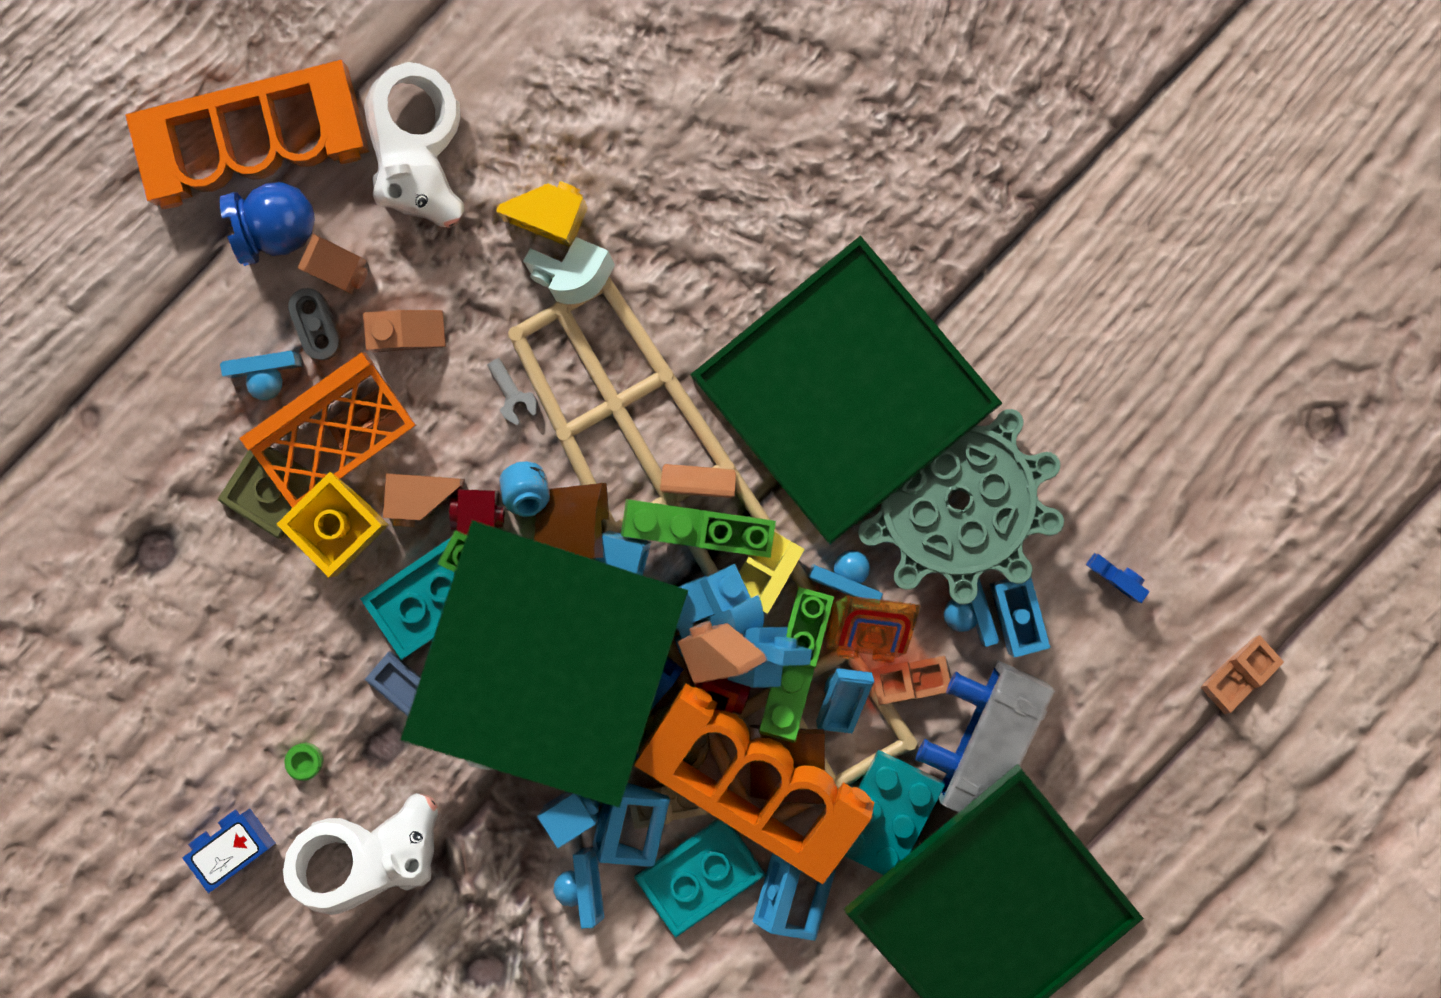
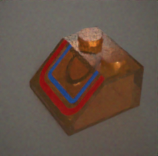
[826,596,920,663]

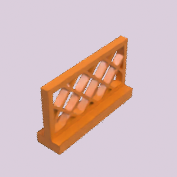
[239,352,416,508]

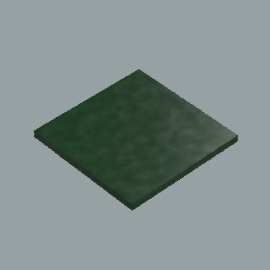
[690,235,1002,545]
[400,520,688,808]
[843,764,1144,998]

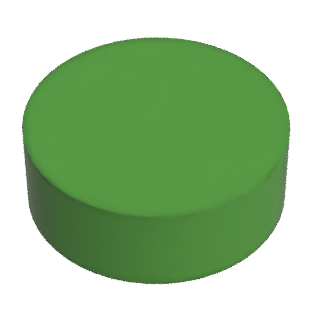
[284,743,323,781]

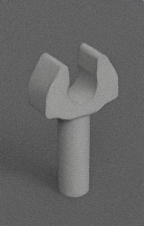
[487,358,537,425]

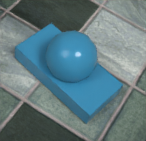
[220,350,303,401]
[808,550,883,606]
[944,578,999,647]
[816,668,874,733]
[553,847,604,929]

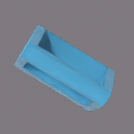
[592,783,670,867]
[752,853,836,941]

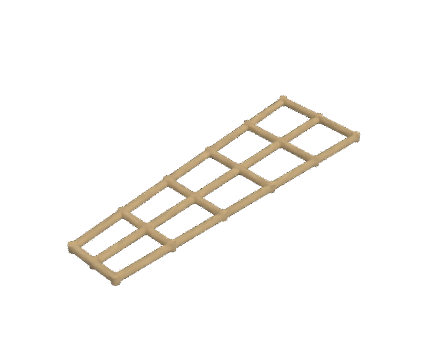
[508,277,917,823]

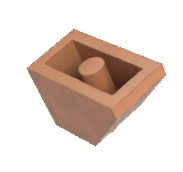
[297,234,368,294]
[363,310,446,353]
[383,473,465,527]
[678,621,767,683]

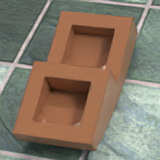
[1200,635,1284,714]
[872,655,951,706]

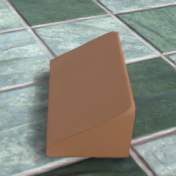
[328,383,406,459]
[660,464,736,498]

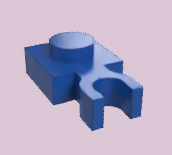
[1085,553,1150,603]

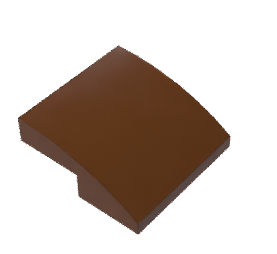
[534,483,609,559]
[750,725,825,804]

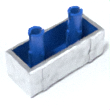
[915,661,1055,812]

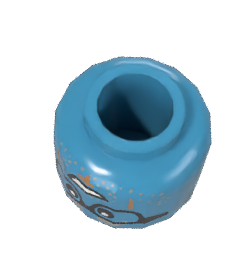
[499,461,550,517]

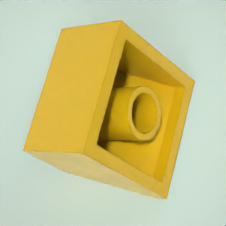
[496,181,588,247]
[277,472,389,578]

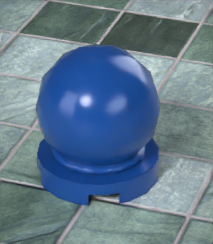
[220,182,315,266]

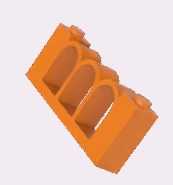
[125,59,370,209]
[634,683,874,884]

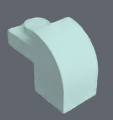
[523,237,615,304]

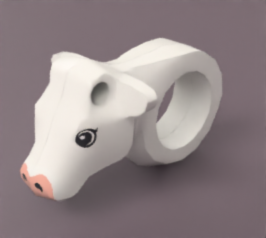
[364,62,465,228]
[283,793,439,915]

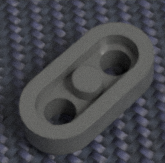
[288,288,341,360]

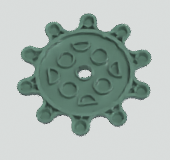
[858,409,1064,605]

